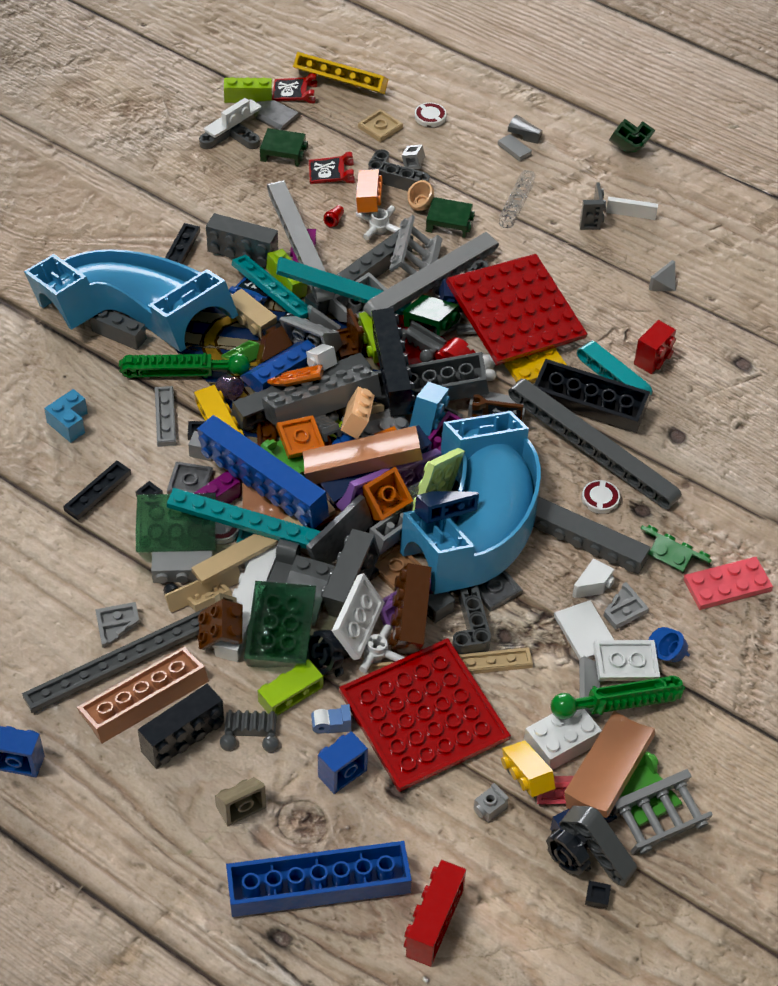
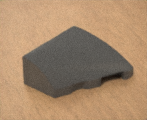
[508,115,543,144]

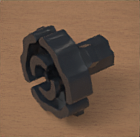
[306,630,351,677]
[546,829,591,876]

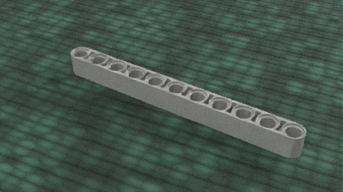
[267,180,335,303]
[363,232,499,318]

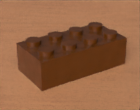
[388,563,432,655]

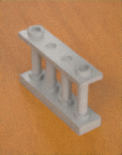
[389,215,442,275]
[611,769,713,855]

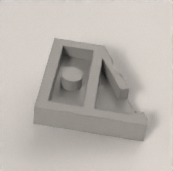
[604,582,649,630]
[95,602,139,648]

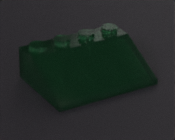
[135,493,217,554]
[244,581,316,668]

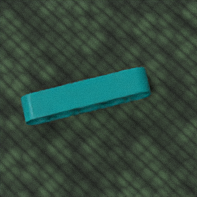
[577,341,653,396]

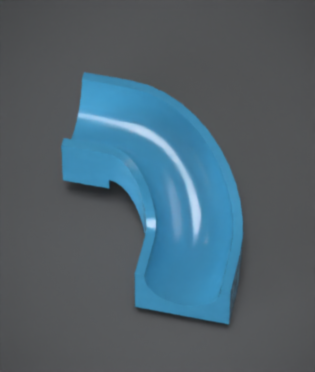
[24,249,238,352]
[400,411,541,594]

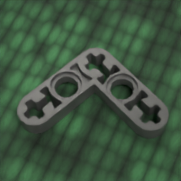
[199,123,260,149]

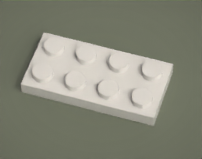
[332,573,385,660]

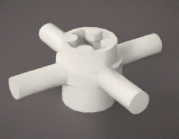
[356,205,400,240]
[359,624,404,673]

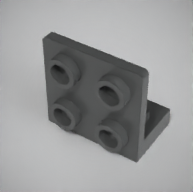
[579,182,606,230]

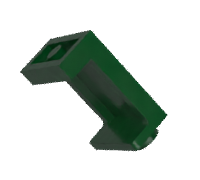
[260,128,308,167]
[426,197,475,238]
[403,294,460,336]

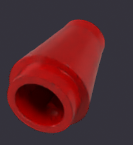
[323,205,344,227]

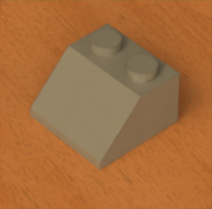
[215,777,266,827]

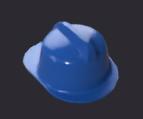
[648,627,690,662]

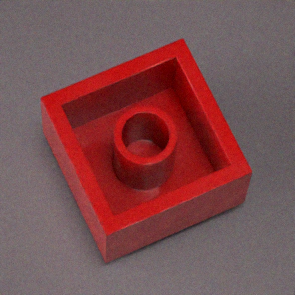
[634,320,676,374]

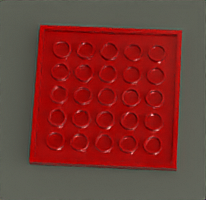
[446,254,588,365]
[339,638,511,792]

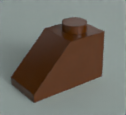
[256,326,293,364]

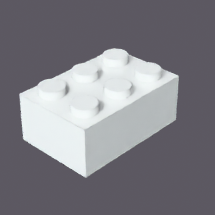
[524,709,602,770]

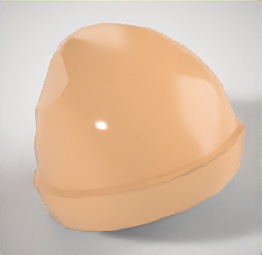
[408,180,434,211]

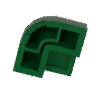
[609,119,655,153]

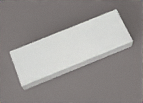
[606,196,658,220]

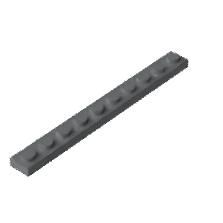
[22,607,208,713]

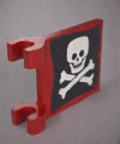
[272,73,318,103]
[309,152,355,184]

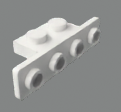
[204,98,261,138]

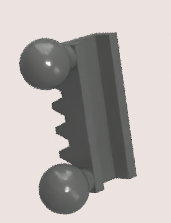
[400,321,447,362]
[314,411,350,442]
[220,710,279,752]

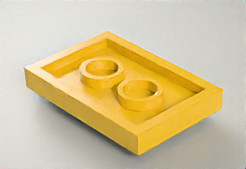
[504,348,567,384]

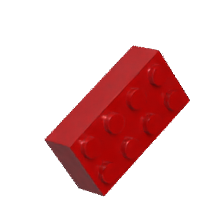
[403,859,466,967]

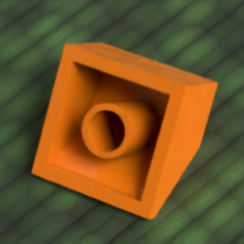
[362,467,413,520]

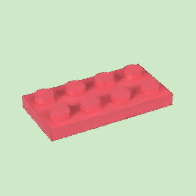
[683,557,773,610]

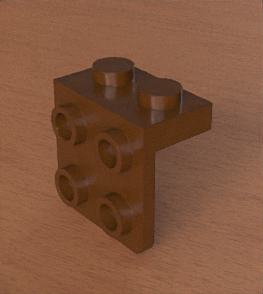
[336,308,364,360]
[198,599,243,650]

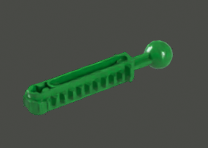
[119,353,251,378]
[550,676,685,720]

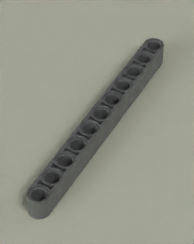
[508,378,682,509]

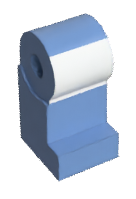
[311,704,351,734]

